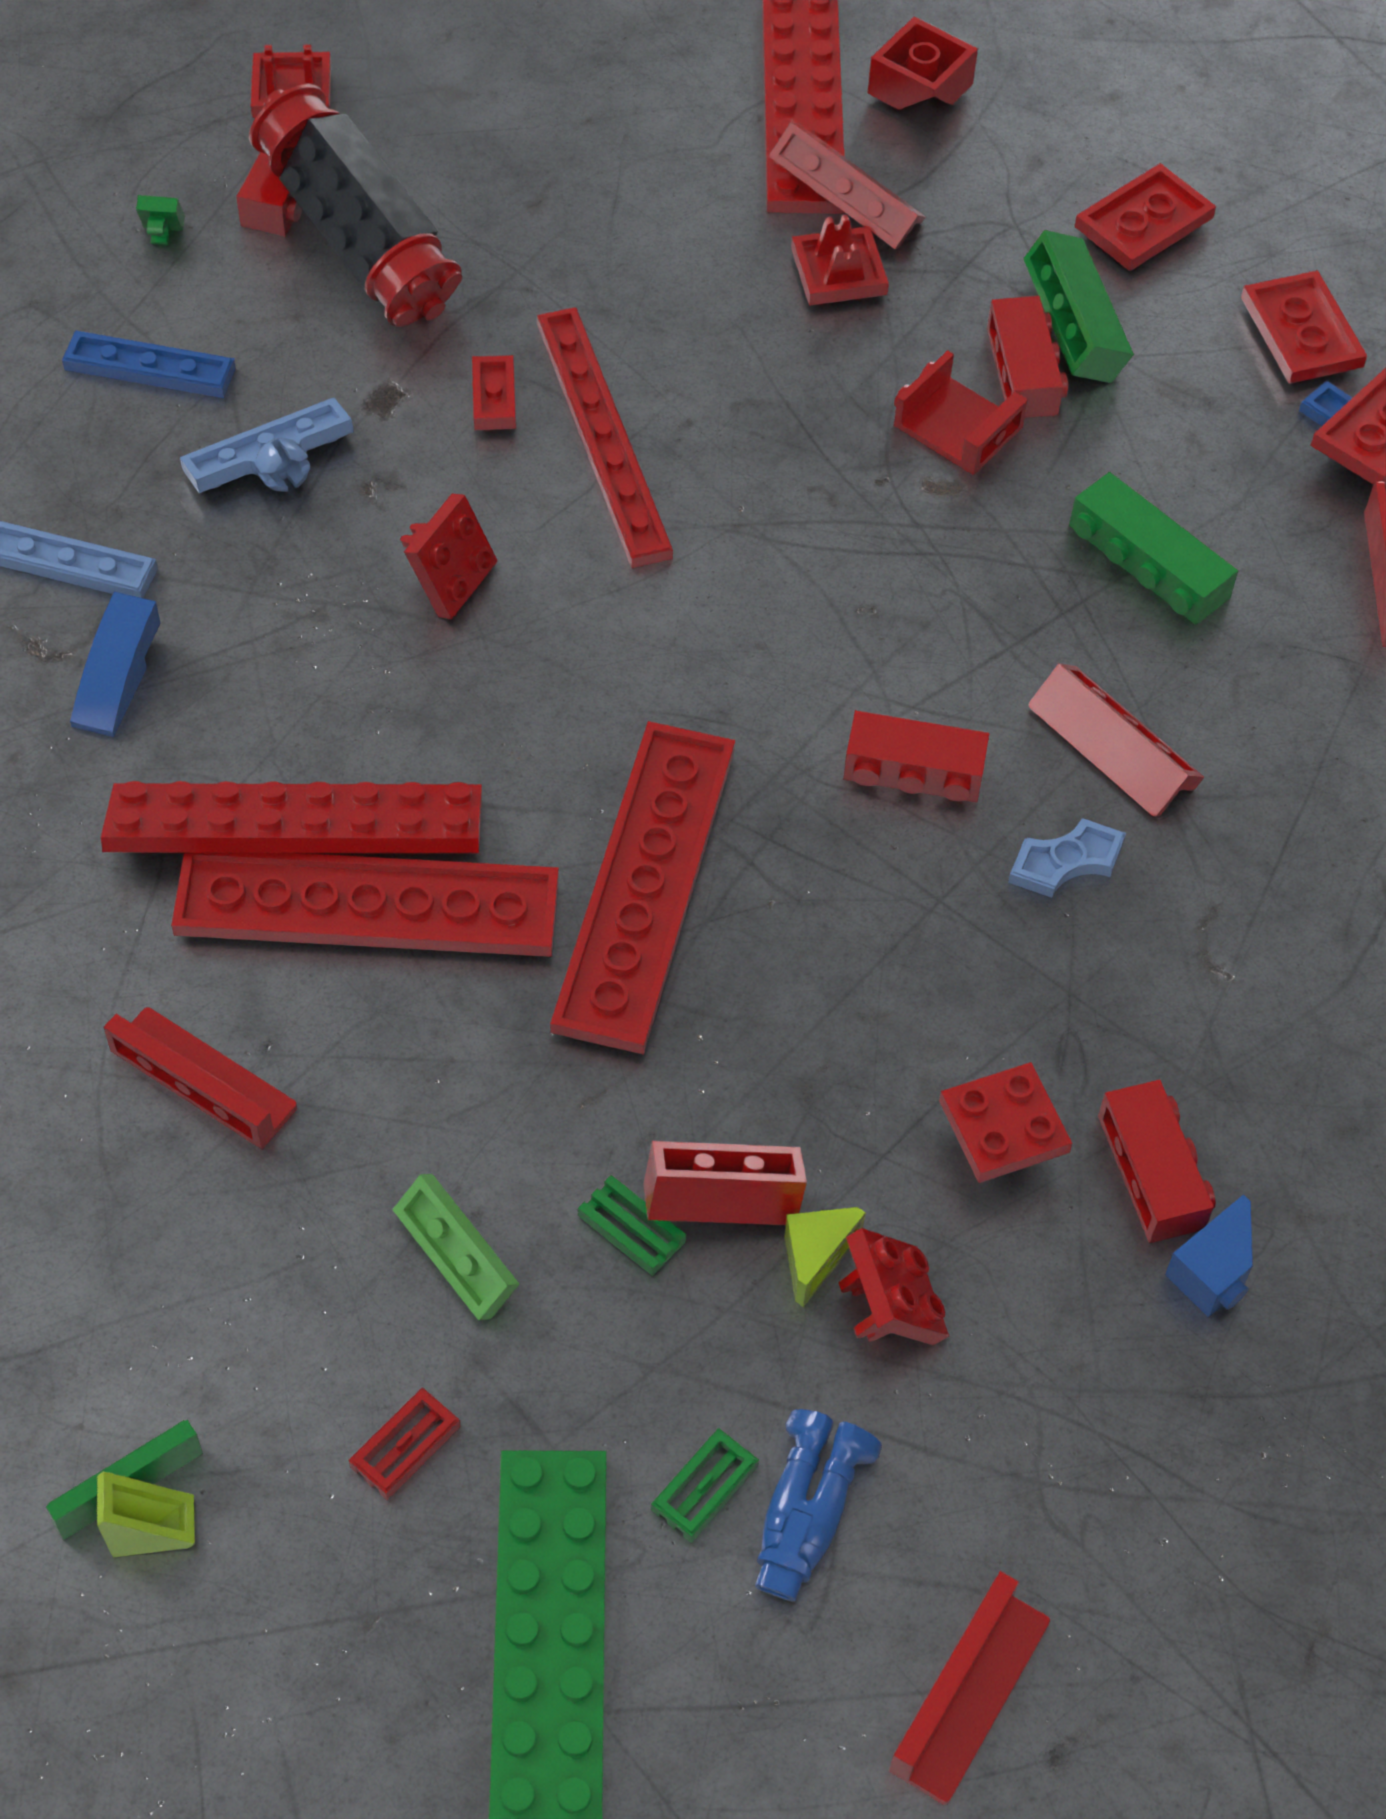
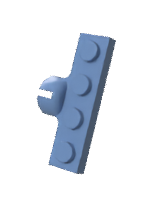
[180,397,354,493]

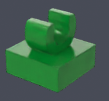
[136,195,185,245]

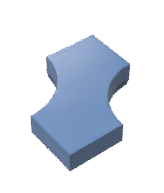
[1008,818,1126,898]

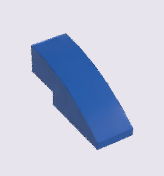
[70,591,161,737]

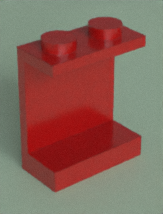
[894,350,1028,476]

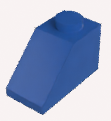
[1165,1194,1253,1317]

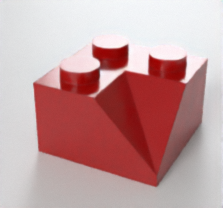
[867,16,978,110]

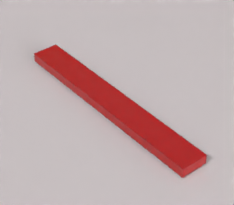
[537,307,673,569]

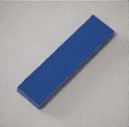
[62,330,236,398]

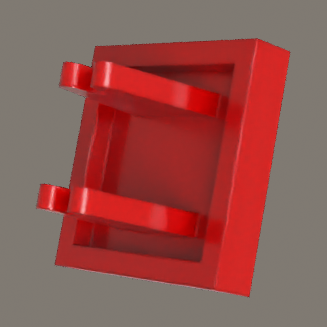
[251,44,331,118]
[791,215,889,306]
[400,493,498,619]
[939,1062,1073,1183]
[838,1228,949,1345]

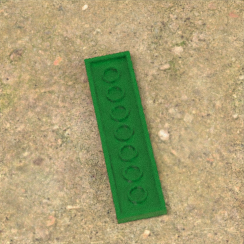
[489,1450,607,1819]

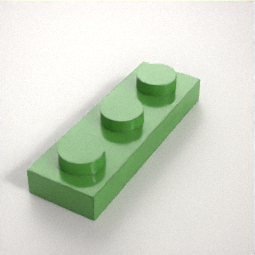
[392,1174,519,1321]

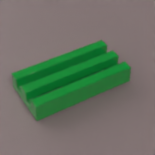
[578,1175,686,1276]
[651,1428,759,1543]

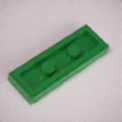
[46,1419,203,1540]

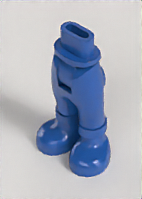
[755,1409,882,1602]

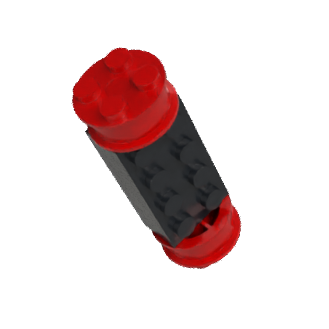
[249,84,462,327]

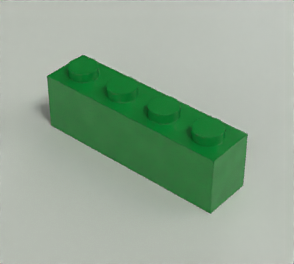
[1023,230,1134,383]
[1069,471,1239,625]

